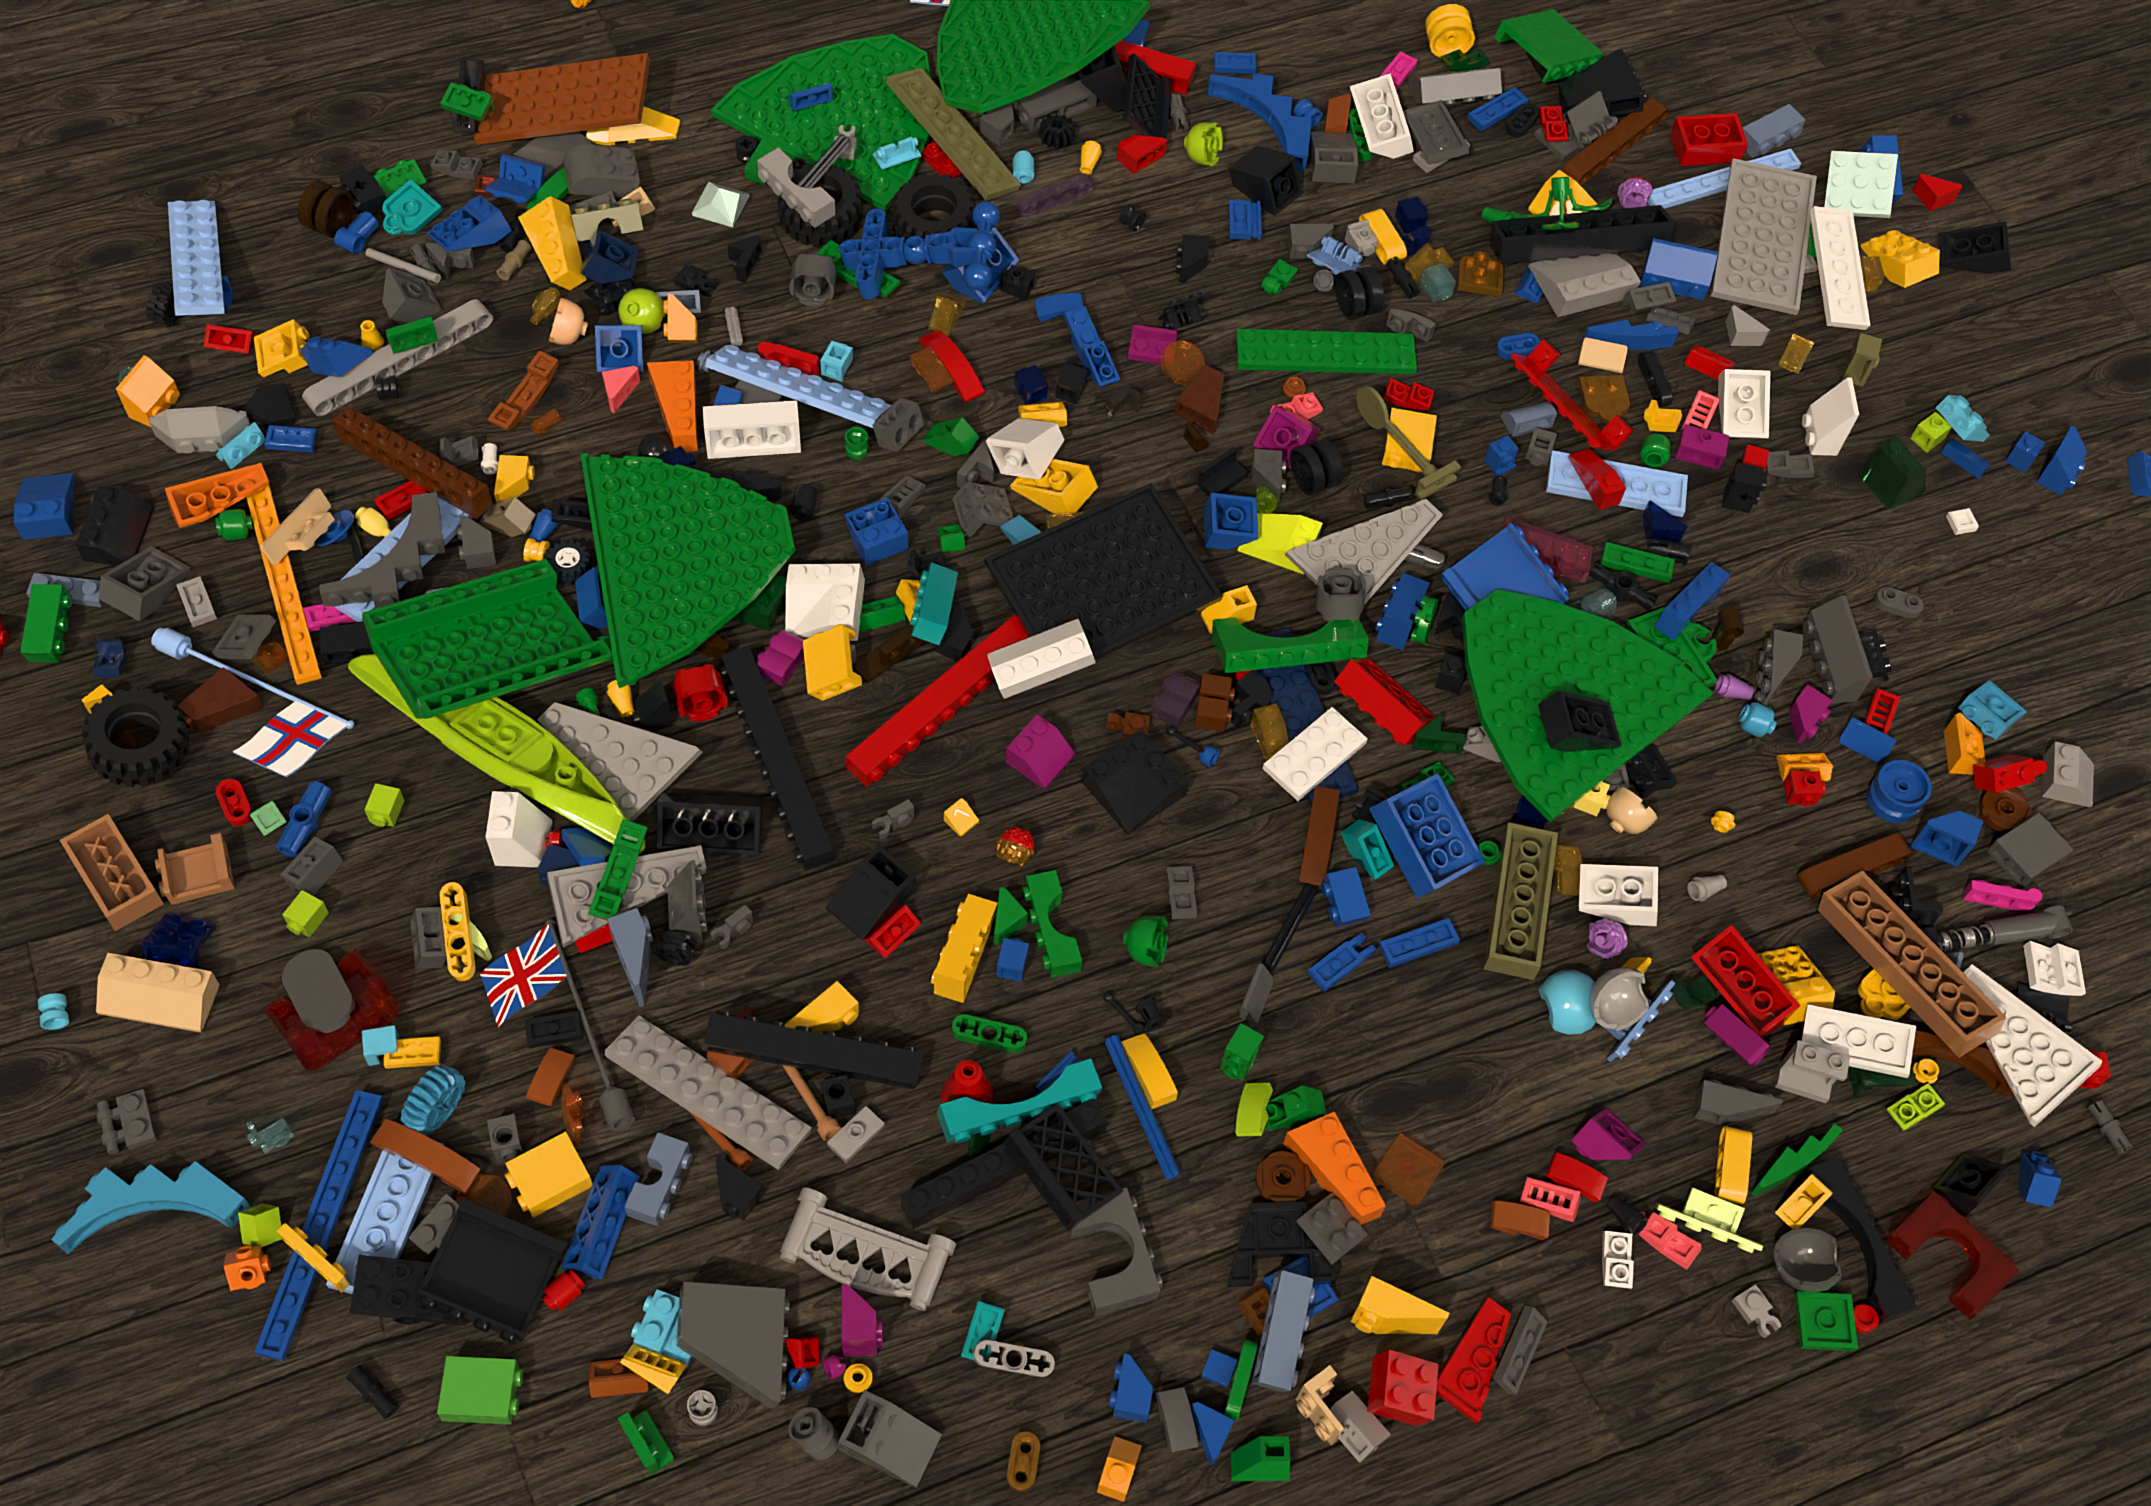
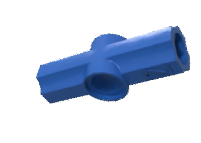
[276,781,332,858]

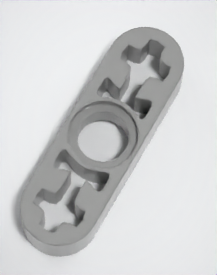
[972,1340,1055,1377]

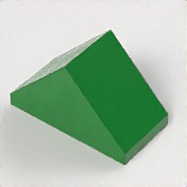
[994,887,1028,945]

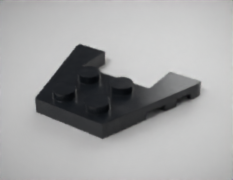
[1228,1201,1336,1287]

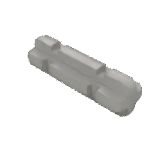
[725,307,743,346]

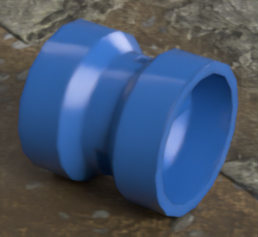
[1293,98,1323,128]

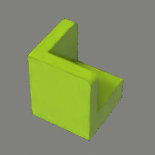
[238,1203,282,1247]

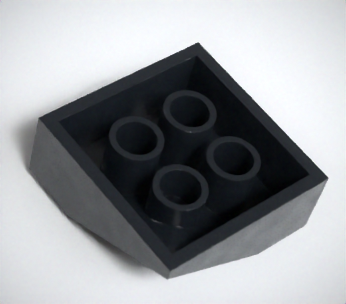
[1081,729,1188,835]

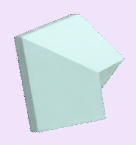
[692,182,749,227]

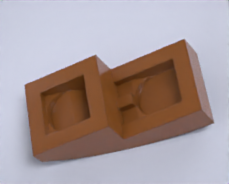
[526,1047,575,1107]
[1490,1201,1550,1240]

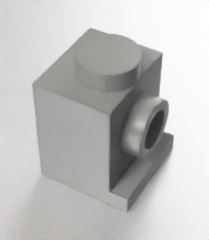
[1345,220,1378,256]

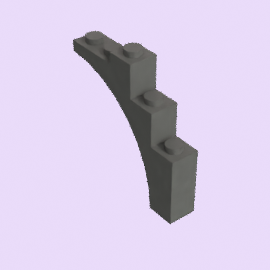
[319,492,445,609]

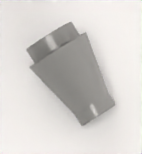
[1687,874,1727,901]

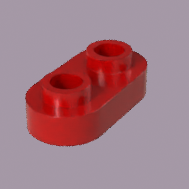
[215,779,253,826]

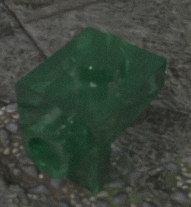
[1672,975,1718,1010]

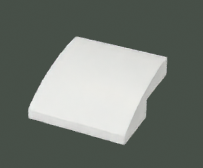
[2023,941,2086,996]

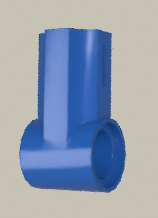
[334,211,379,255]

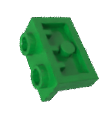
[440,82,495,122]
[373,159,427,199]
[386,316,438,354]
[618,1411,674,1476]

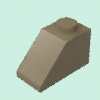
[479,497,536,537]

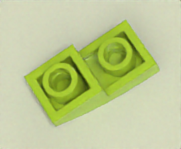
[1236,1083,1273,1136]
[1887,1083,1945,1131]

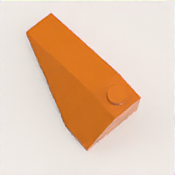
[165,463,269,528]

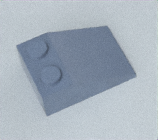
[607,908,653,1007]

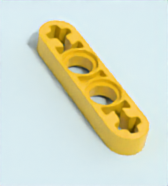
[440,882,475,981]

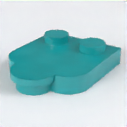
[382,179,443,235]

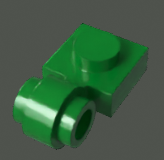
[1261,259,1298,296]

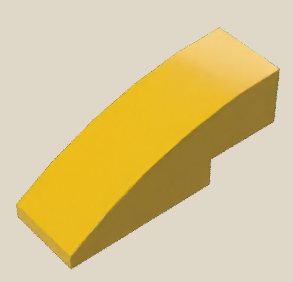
[1121,1033,1178,1109]

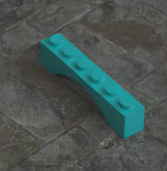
[936,1059,1102,1143]

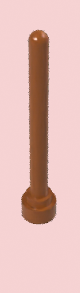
[687,1110,753,1172]

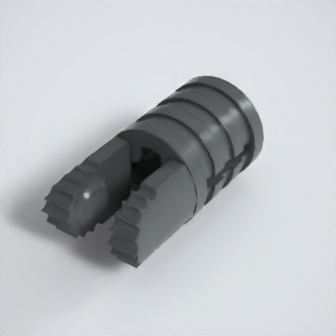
[1404,544,1445,570]

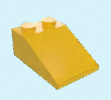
[1010,459,1098,517]
[1350,1276,1449,1334]

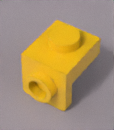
[1644,400,1682,432]

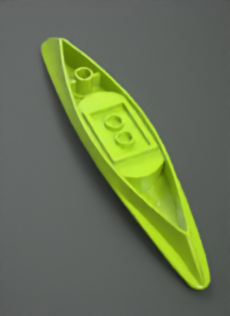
[348,654,646,853]

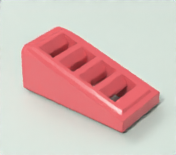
[1682,390,1720,430]
[1520,1177,1581,1222]

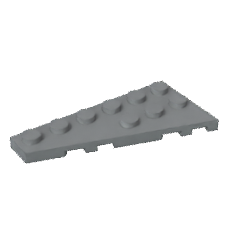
[547,846,707,948]

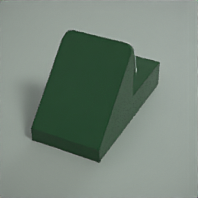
[1412,715,1465,754]

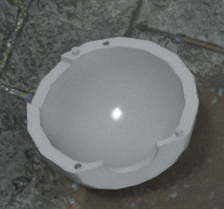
[1589,967,1649,1031]

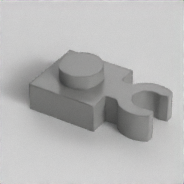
[834,125,857,160]
[1732,1284,1781,1338]

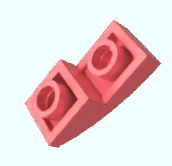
[1270,392,1323,420]

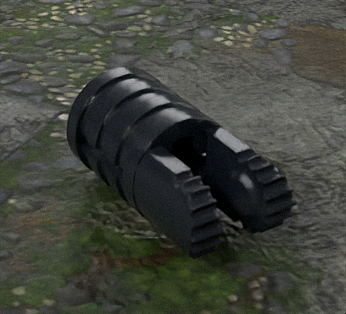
[1646,538,1691,565]

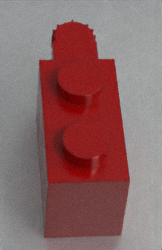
[1973,754,2048,793]

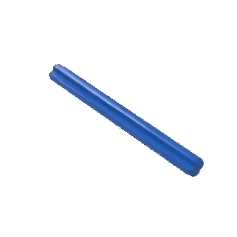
[1105,1035,1179,1180]

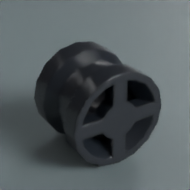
[735,135,757,163]
[1119,204,1146,232]
[376,375,399,400]

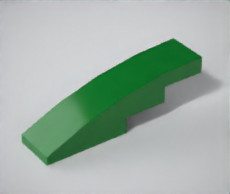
[1751,1123,1843,1197]

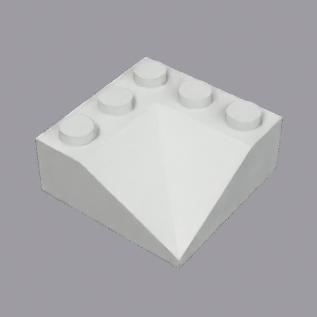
[786,564,865,641]

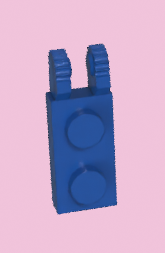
[1307,933,1376,992]

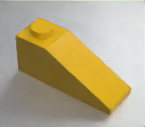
[785,981,859,1034]

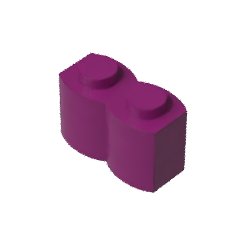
[756,630,804,686]

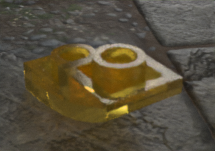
[1553,845,1582,897]

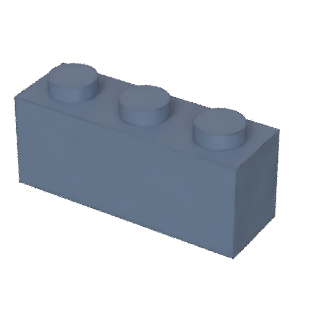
[1742,104,1806,158]

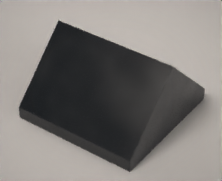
[1932,1153,2009,1218]

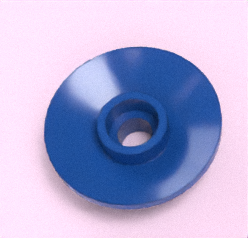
[314,510,354,546]

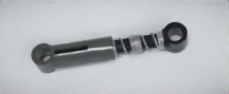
[1921,905,2074,953]

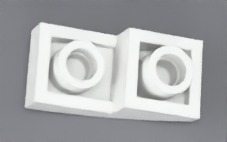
[1602,1231,1634,1289]

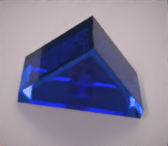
[1642,500,1688,543]

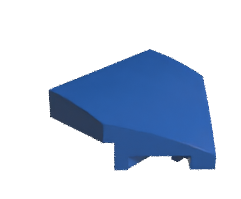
[561,828,614,866]

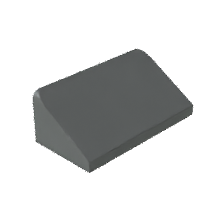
[1239,963,1274,1023]

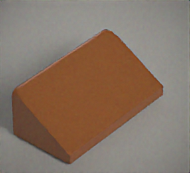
[1325,94,1352,133]
[589,1357,649,1398]

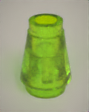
[1255,487,1277,514]

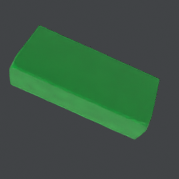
[745,139,776,185]
[859,596,906,632]

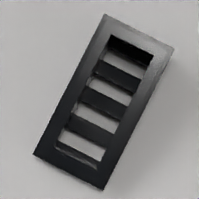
[552,499,593,531]

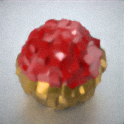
[995,826,1035,866]

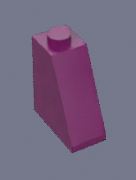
[1704,1004,1770,1069]

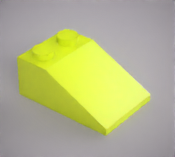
[1238,513,1322,574]

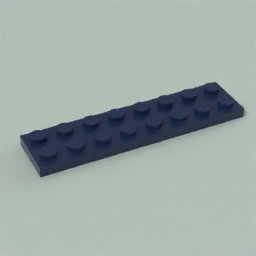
[1256,628,1358,806]

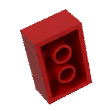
[1670,113,1748,166]

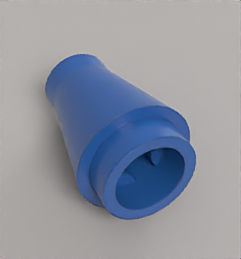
[529,509,559,542]

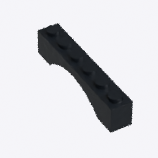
[1802,1158,1917,1325]

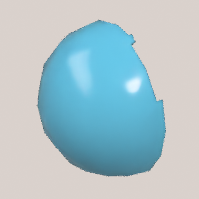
[1538,970,1596,1035]

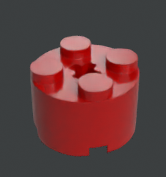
[672,664,728,722]

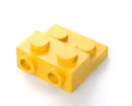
[254,319,309,377]

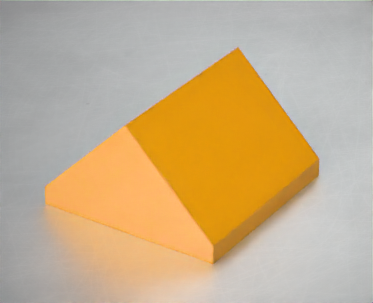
[1944,713,1986,775]

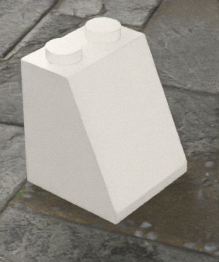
[986,418,1064,480]
[486,791,553,867]

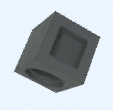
[487,1114,523,1160]

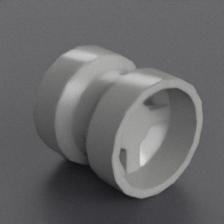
[687,1390,718,1426]

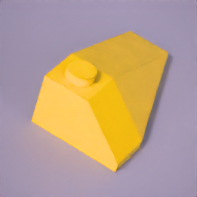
[586,106,681,145]
[1528,170,1602,216]

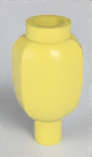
[355,507,392,537]

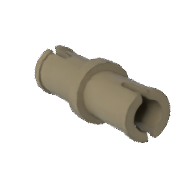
[497,240,532,280]

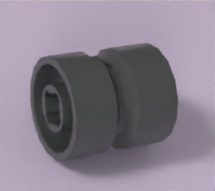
[788,1407,840,1461]

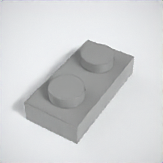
[176,576,217,627]

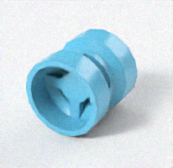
[38,993,69,1030]

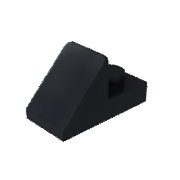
[728,235,762,283]
[1435,594,1464,646]

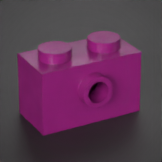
[1675,424,1729,470]

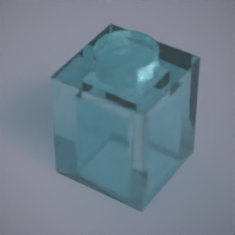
[1420,263,1456,303]

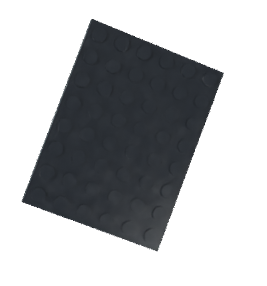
[984,483,1223,660]

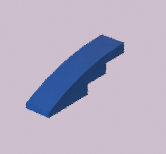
[1582,320,1679,350]

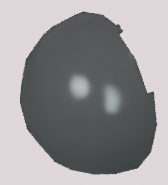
[1774,1228,1842,1293]

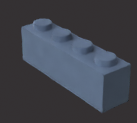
[1251,1270,1315,1392]

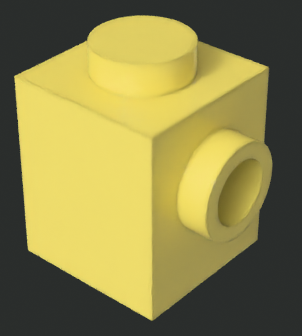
[1571,782,1611,816]

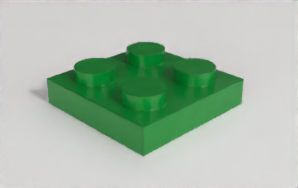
[1794,1291,1858,1352]

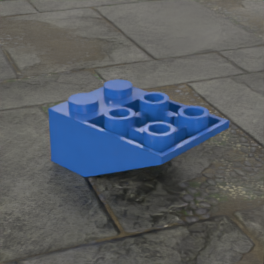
[426,195,512,252]

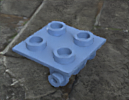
[1307,236,1363,275]

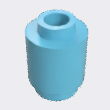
[1013,151,1034,184]

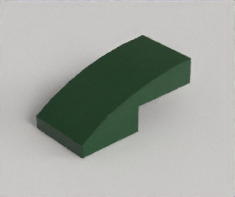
[1441,49,1489,71]

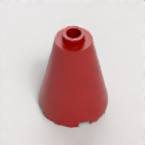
[941,1060,994,1104]

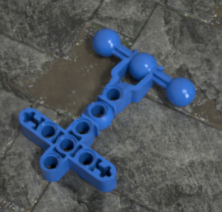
[839,201,1000,299]

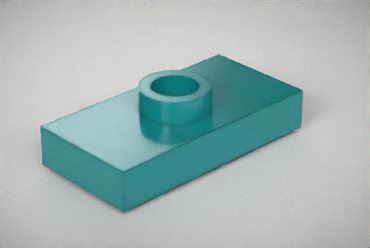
[960,1301,1005,1362]

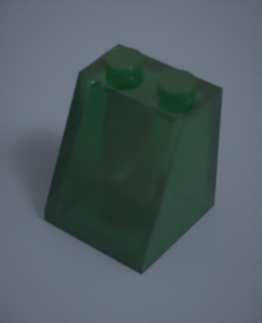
[1861,437,1926,511]

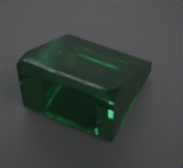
[967,1133,990,1158]

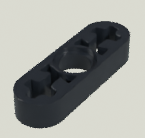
[1638,351,1672,407]

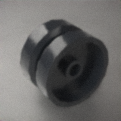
[1335,265,1384,320]
[1290,437,1344,496]

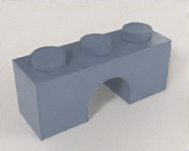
[624,1132,692,1226]

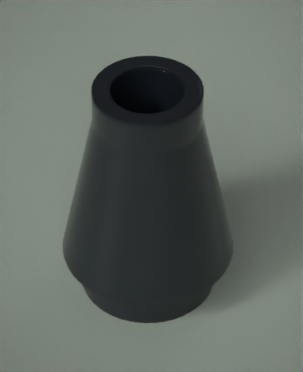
[1607,1196,1648,1235]

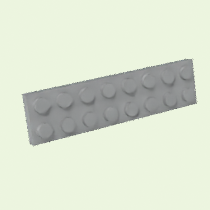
[605,1016,812,1170]

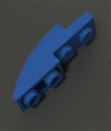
[1063,306,1120,388]

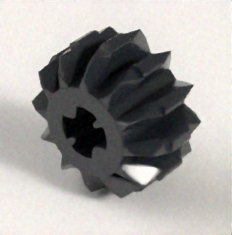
[1039,113,1075,149]

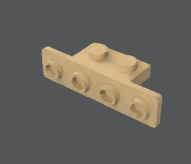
[260,488,335,564]

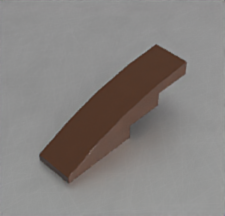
[1298,786,1340,887]

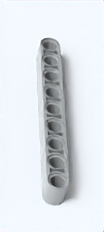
[302,299,493,416]

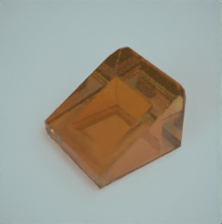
[253,641,290,675]

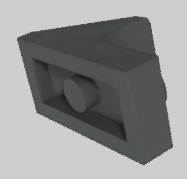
[426,242,475,279]
[957,441,994,488]

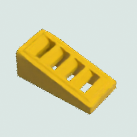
[620,1343,687,1394]

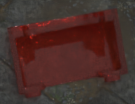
[262,948,399,1071]

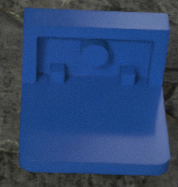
[486,154,546,203]

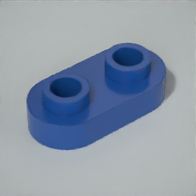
[1496,333,1541,360]

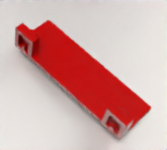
[1510,339,1634,451]

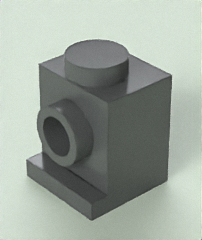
[1525,427,1557,466]

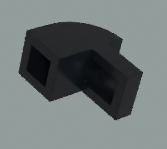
[1230,670,1271,727]

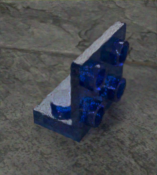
[142,914,216,969]

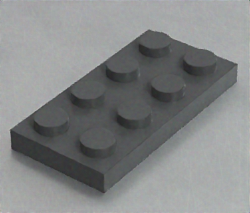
[1402,100,1469,164]

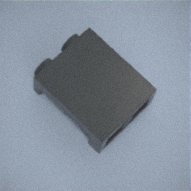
[1987,813,2074,889]

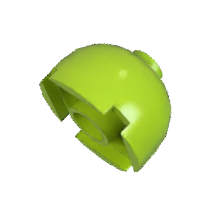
[1184,122,1223,166]
[618,288,665,335]

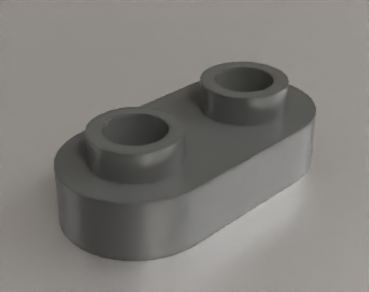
[1874,587,1924,619]

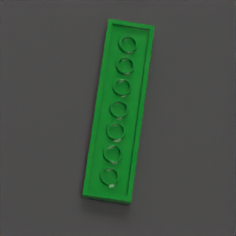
[1236,329,1417,374]

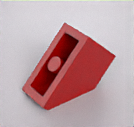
[1117,135,1167,175]

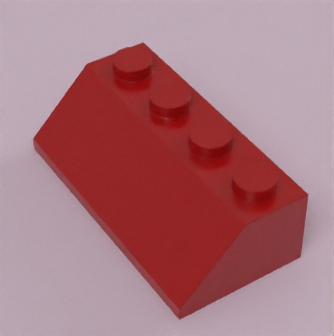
[1334,658,1437,745]
[1691,925,1800,1040]

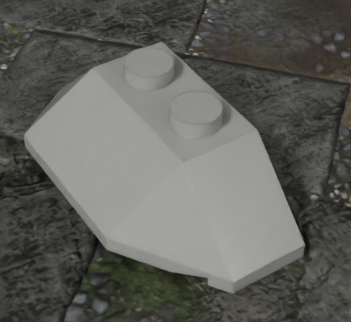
[149,406,251,453]

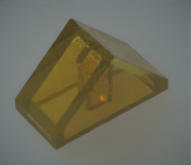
[928,294,966,336]
[1778,333,1815,374]

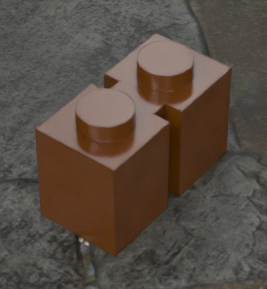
[1195,673,1235,732]

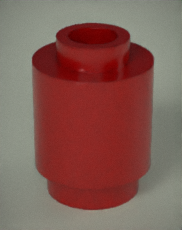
[542,1269,585,1312]

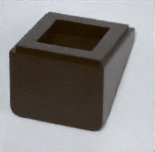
[1184,422,1209,453]

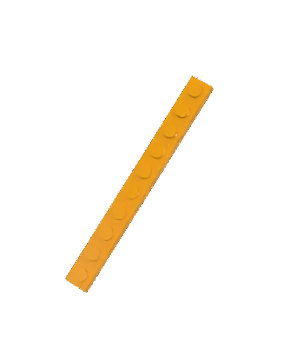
[246,484,322,685]

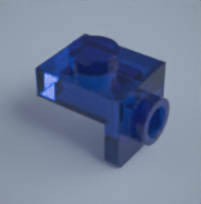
[1401,225,1432,256]

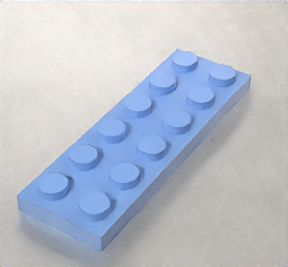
[1546,450,1688,517]
[326,1142,444,1294]

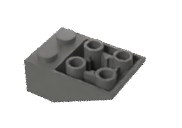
[1310,132,1358,183]
[1754,629,1803,707]
[668,860,707,942]
[838,1390,942,1488]

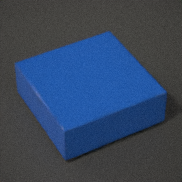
[1201,1349,1238,1388]

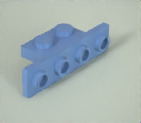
[1605,980,1675,1062]

